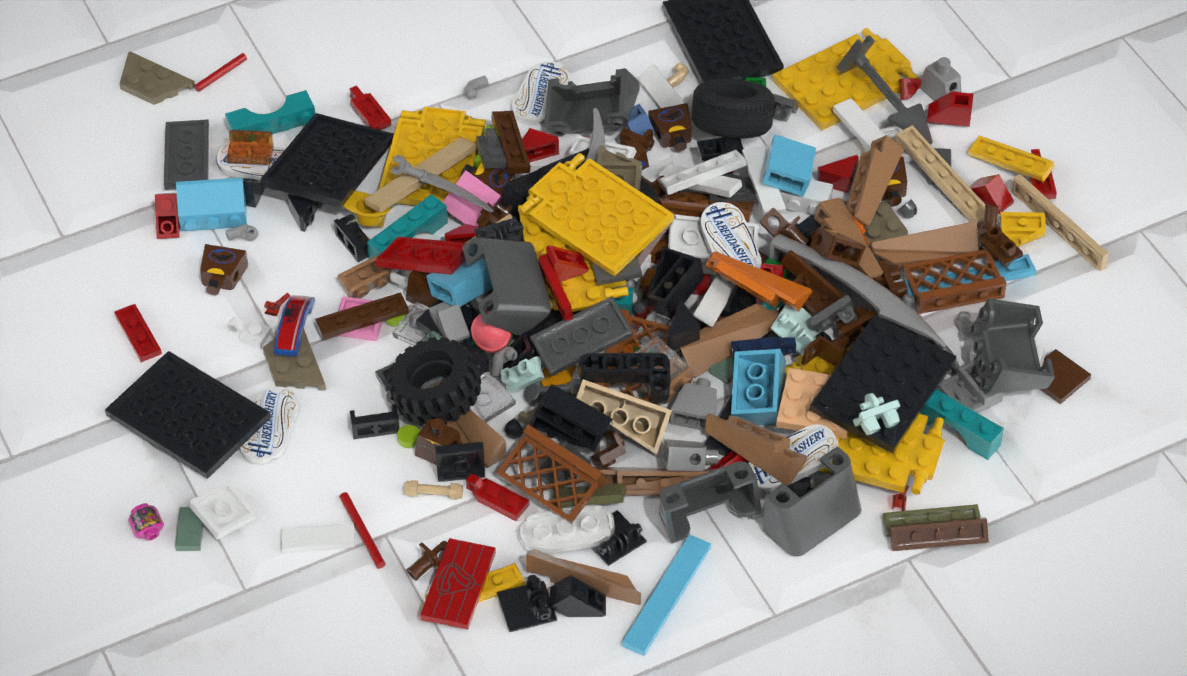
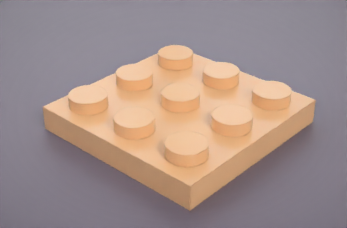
[776,368,848,439]

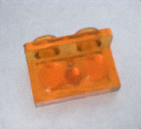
[227,130,274,165]

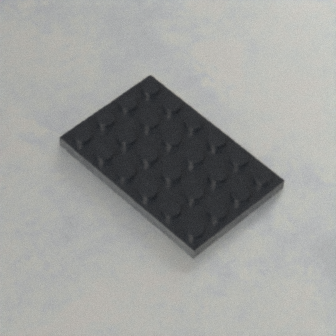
[662,0,784,83]
[261,113,394,208]
[809,315,957,454]
[105,351,271,479]

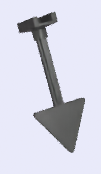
[836,35,933,145]

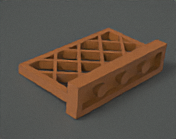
[661,191,754,222]
[903,249,1007,314]
[595,309,670,402]
[496,424,607,524]

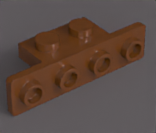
[781,250,858,316]

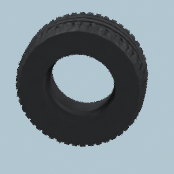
[691,79,775,139]

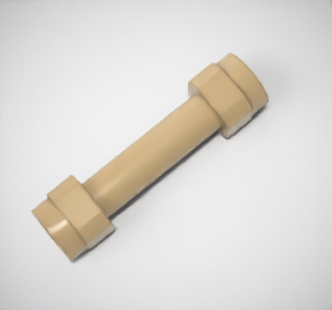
[405,480,463,500]

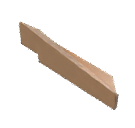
[846,135,904,226]
[814,197,883,278]
[870,222,979,268]
[679,303,780,378]
[435,382,506,468]
[705,414,808,486]
[594,467,709,495]
[526,549,641,605]

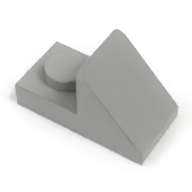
[429,302,470,342]

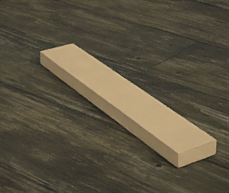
[894,125,985,227]
[365,137,477,213]
[1012,174,1109,271]

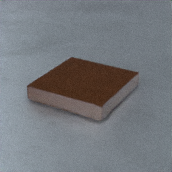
[1040,349,1091,404]

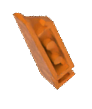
[705,252,812,312]

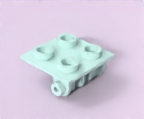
[771,304,822,355]

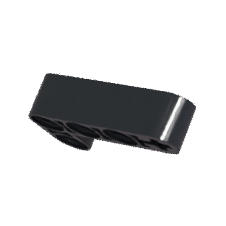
[578,353,671,403]

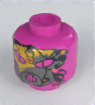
[128,503,164,541]

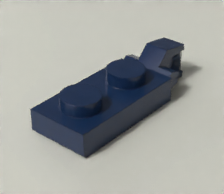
[731,337,796,360]

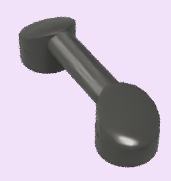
[524,379,582,406]

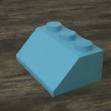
[176,178,247,231]
[731,349,786,425]

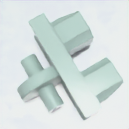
[500,356,545,394]
[853,393,900,435]

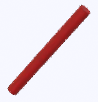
[339,492,386,569]

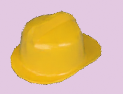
[343,191,392,228]

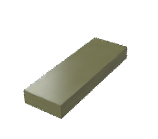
[551,483,626,507]

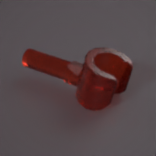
[264,293,290,316]
[633,305,654,331]
[891,484,909,511]

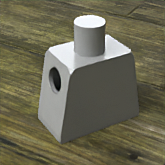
[920,57,962,101]
[671,378,717,431]
[663,439,719,471]

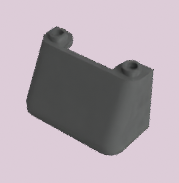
[545,68,640,136]

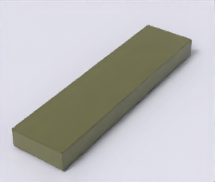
[882,504,981,537]

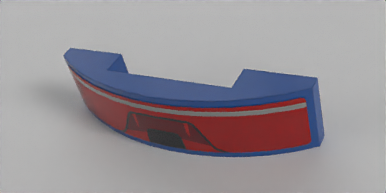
[274,295,315,356]

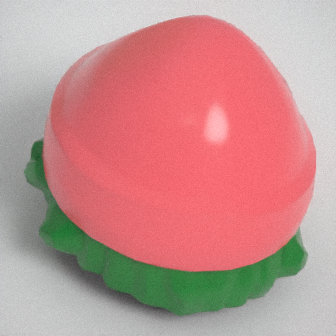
[471,311,513,354]

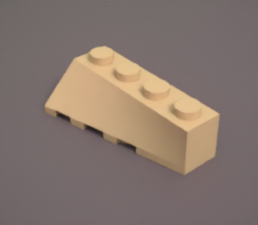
[576,379,672,455]

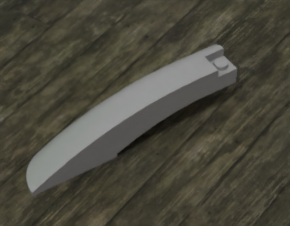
[770,234,959,376]

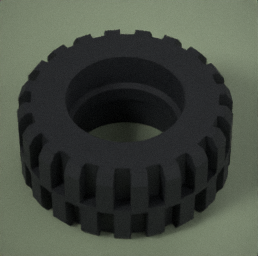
[388,337,482,426]

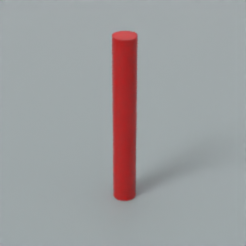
[194,53,247,92]

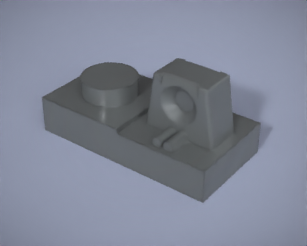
[773,94,799,122]
[476,128,507,168]
[809,294,857,332]

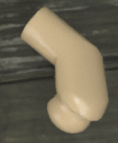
[667,62,689,88]

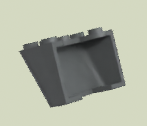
[462,238,551,336]
[970,298,1055,394]
[763,446,862,556]
[659,461,762,543]

